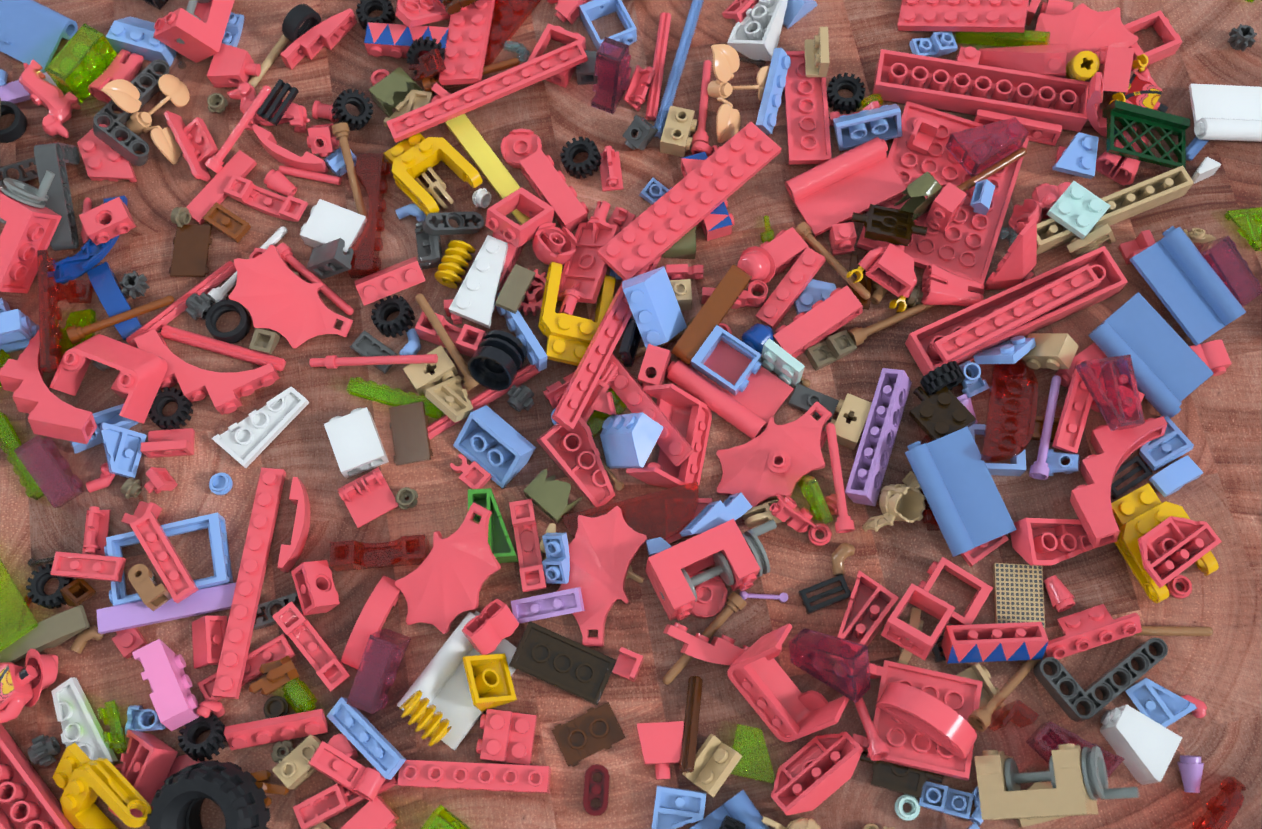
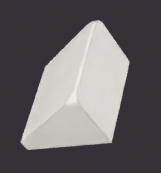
[1191,157,1221,184]

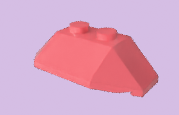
[1138,516,1222,588]
[771,731,863,816]

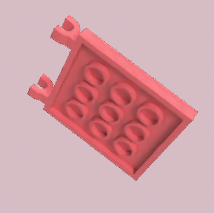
[852,660,983,781]

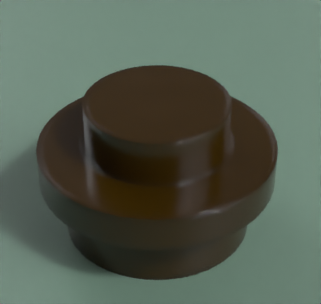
[264,696,289,719]

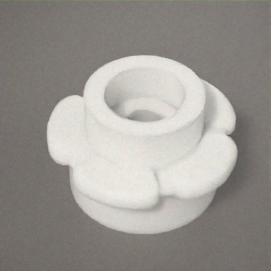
[472,188,491,208]

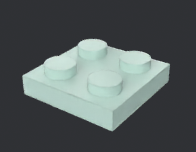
[1046,181,1110,240]
[761,338,805,388]

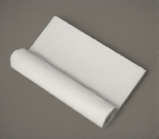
[1189,84,1262,142]
[397,611,517,750]

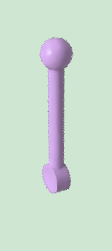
[739,591,788,603]

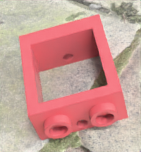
[1124,10,1182,72]
[528,23,586,88]
[485,187,555,248]
[918,557,993,625]
[881,583,955,661]

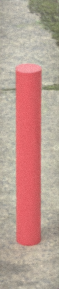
[278,165,342,185]

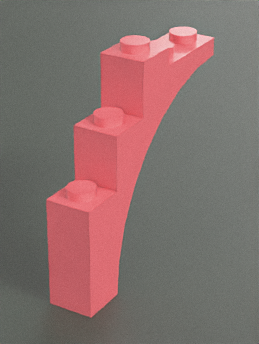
[0,329,97,444]
[134,329,280,415]
[1070,416,1168,549]

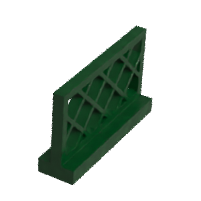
[1103,100,1190,169]

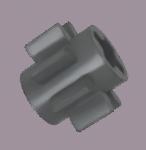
[1227,24,1257,52]
[119,271,150,300]
[185,292,214,320]
[507,384,535,412]
[28,734,61,767]

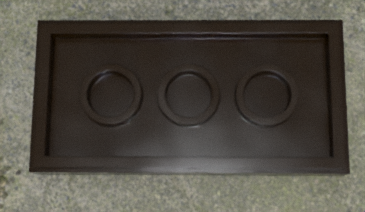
[509,621,617,706]

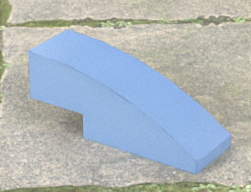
[70,403,139,454]
[679,493,752,537]

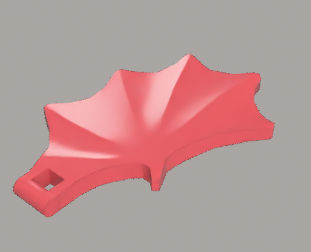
[1024,3,1139,68]
[228,245,354,348]
[716,401,832,507]
[395,502,501,634]
[556,506,648,647]

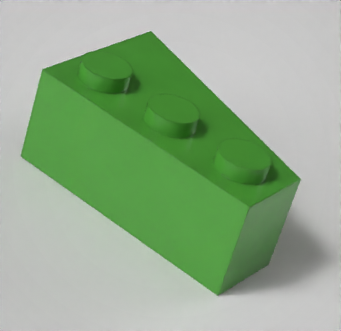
[468,488,519,563]

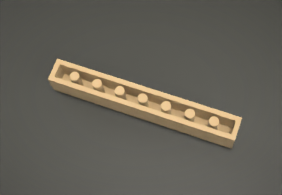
[1037,166,1194,255]

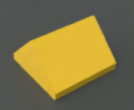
[462,653,517,712]

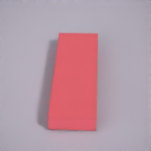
[50,551,126,582]

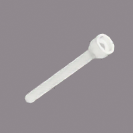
[207,226,287,303]

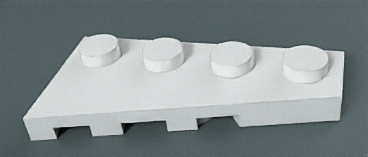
[449,235,508,329]
[211,386,309,468]
[51,677,118,765]

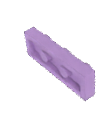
[511,587,585,624]

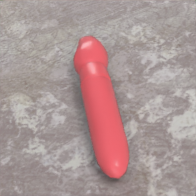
[81,197,92,244]

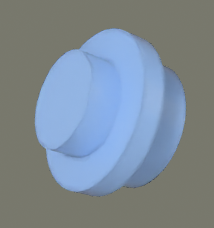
[209,473,233,495]

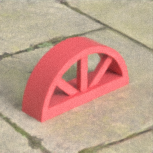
[876,682,977,760]

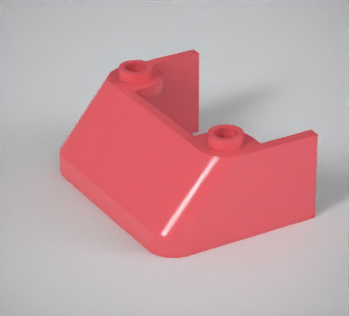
[49,334,167,424]
[626,383,712,492]
[727,623,850,742]

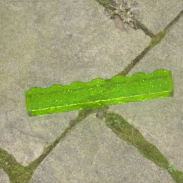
[955,30,1050,47]
[346,377,443,419]
[0,411,49,500]

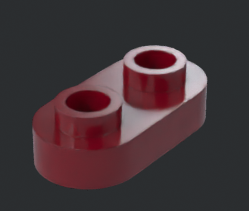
[583,764,610,816]

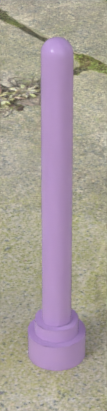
[1029,375,1061,480]

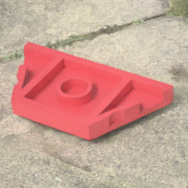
[77,124,137,182]

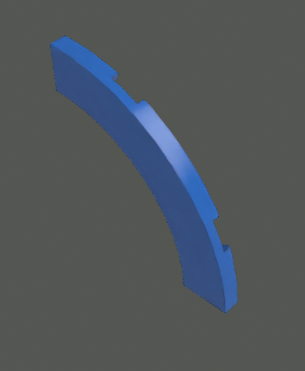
[42,195,127,289]

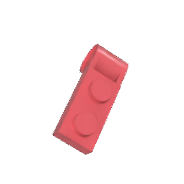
[701,280,768,309]
[308,741,386,802]

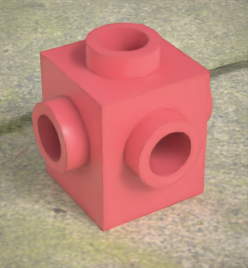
[307,124,339,157]

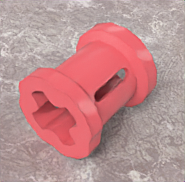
[312,100,337,122]

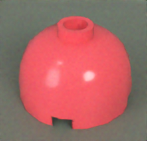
[532,223,577,265]

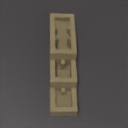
[0,605,90,663]

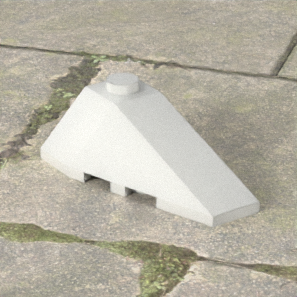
[727,0,788,61]

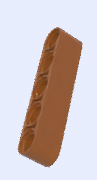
[671,264,752,365]

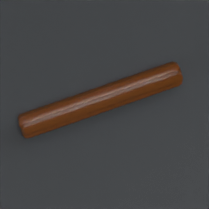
[679,676,703,773]

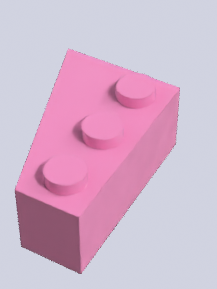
[132,639,199,731]

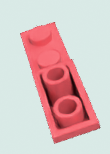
[663,622,749,665]

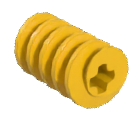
[1066,51,1100,81]
[434,240,476,289]
[399,690,452,746]

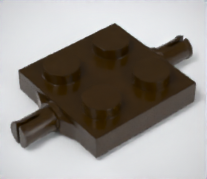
[851,204,927,246]
[909,386,976,441]
[859,751,944,799]

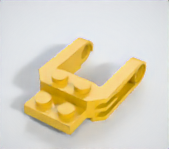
[384,133,483,216]
[538,261,615,366]
[1111,483,1219,603]
[52,743,151,829]

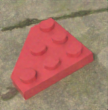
[395,0,451,28]

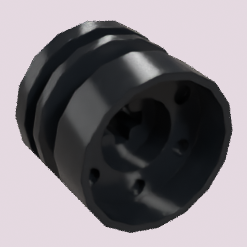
[468,330,527,391]

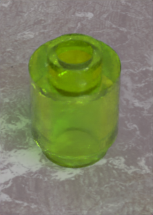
[282,678,317,713]

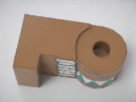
[128,564,172,611]

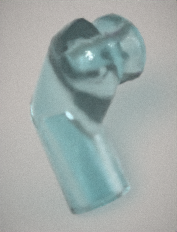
[504,40,530,62]
[999,226,1018,248]

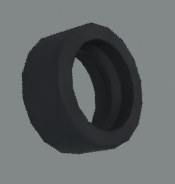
[282,4,321,42]
[0,101,28,143]
[205,299,251,344]

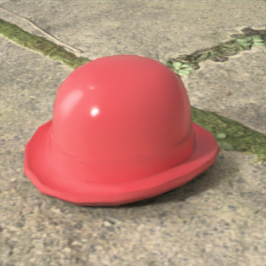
[737,246,776,284]

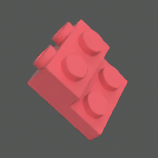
[476,709,537,765]

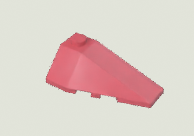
[536,416,616,510]

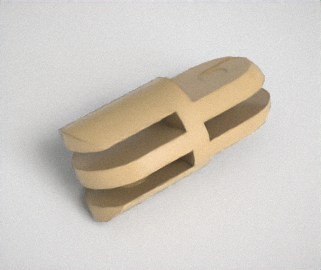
[415,167,454,209]
[743,497,791,528]

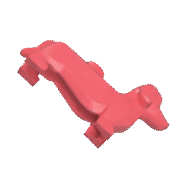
[18,59,81,139]
[227,82,310,133]

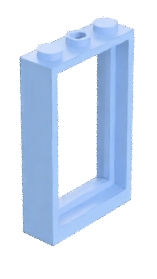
[104,512,233,606]

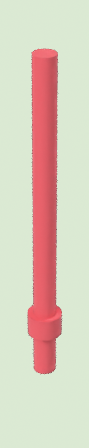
[309,354,438,369]

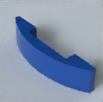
[87,261,142,341]

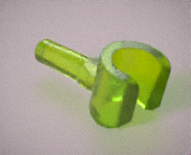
[760,216,774,243]

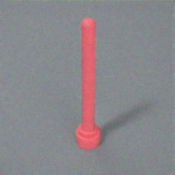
[692,60,712,146]
[205,85,271,173]
[276,243,354,316]
[826,423,855,533]
[836,651,890,761]

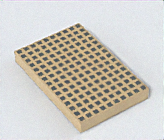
[993,563,1045,630]

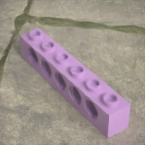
[845,368,912,506]

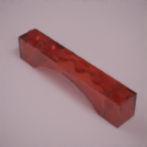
[348,153,389,278]

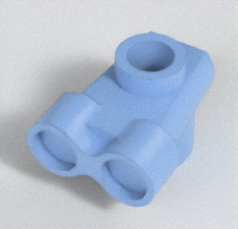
[958,360,990,398]
[1046,449,1080,476]
[125,705,166,734]

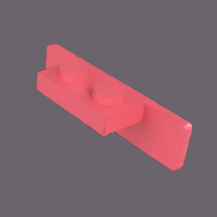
[164,111,219,182]
[1045,604,1142,660]

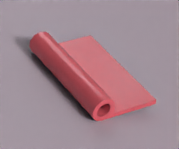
[785,137,907,237]
[666,340,794,439]

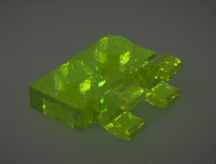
[97,700,127,754]

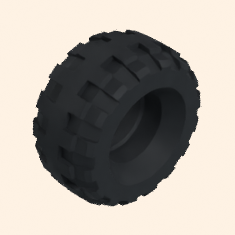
[146,760,270,829]

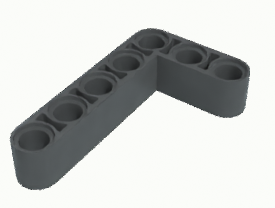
[93,59,170,166]
[34,142,80,251]
[1033,638,1168,722]

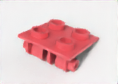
[338,467,399,528]

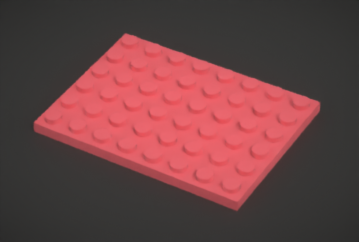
[856,101,1029,284]

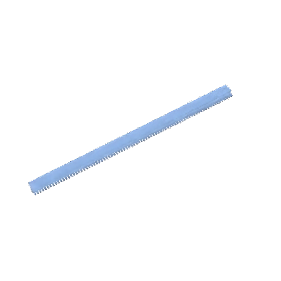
[654,0,704,138]

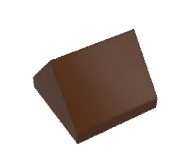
[60,578,96,607]

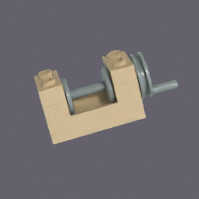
[974,744,1139,820]

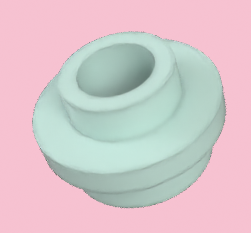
[894,795,920,821]

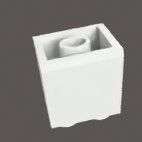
[1100,705,1182,785]

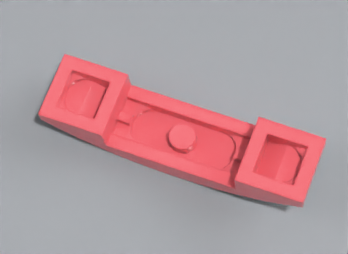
[1086,72,1107,139]
[252,124,329,174]
[223,174,308,222]
[277,477,310,573]
[509,499,546,592]
[341,576,402,672]
[272,601,350,691]

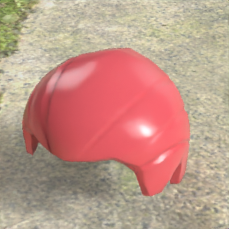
[1008,192,1058,233]

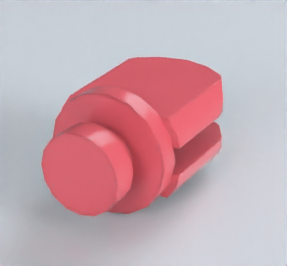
[328,734,358,762]

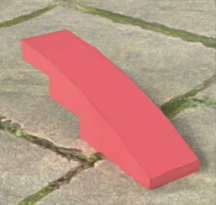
[280,8,357,70]
[293,767,398,829]

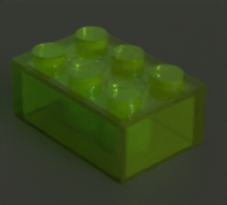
[45,23,117,104]

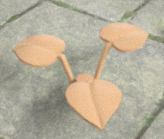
[707,44,770,143]
[101,74,190,165]

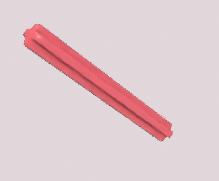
[646,12,671,121]
[126,260,237,347]
[161,325,286,371]
[427,364,540,440]

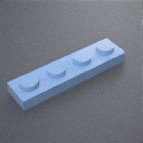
[756,48,791,134]
[496,293,547,371]
[326,697,406,780]

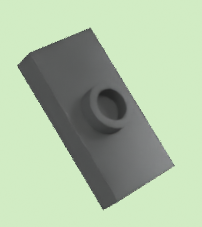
[350,330,398,374]
[788,383,839,423]

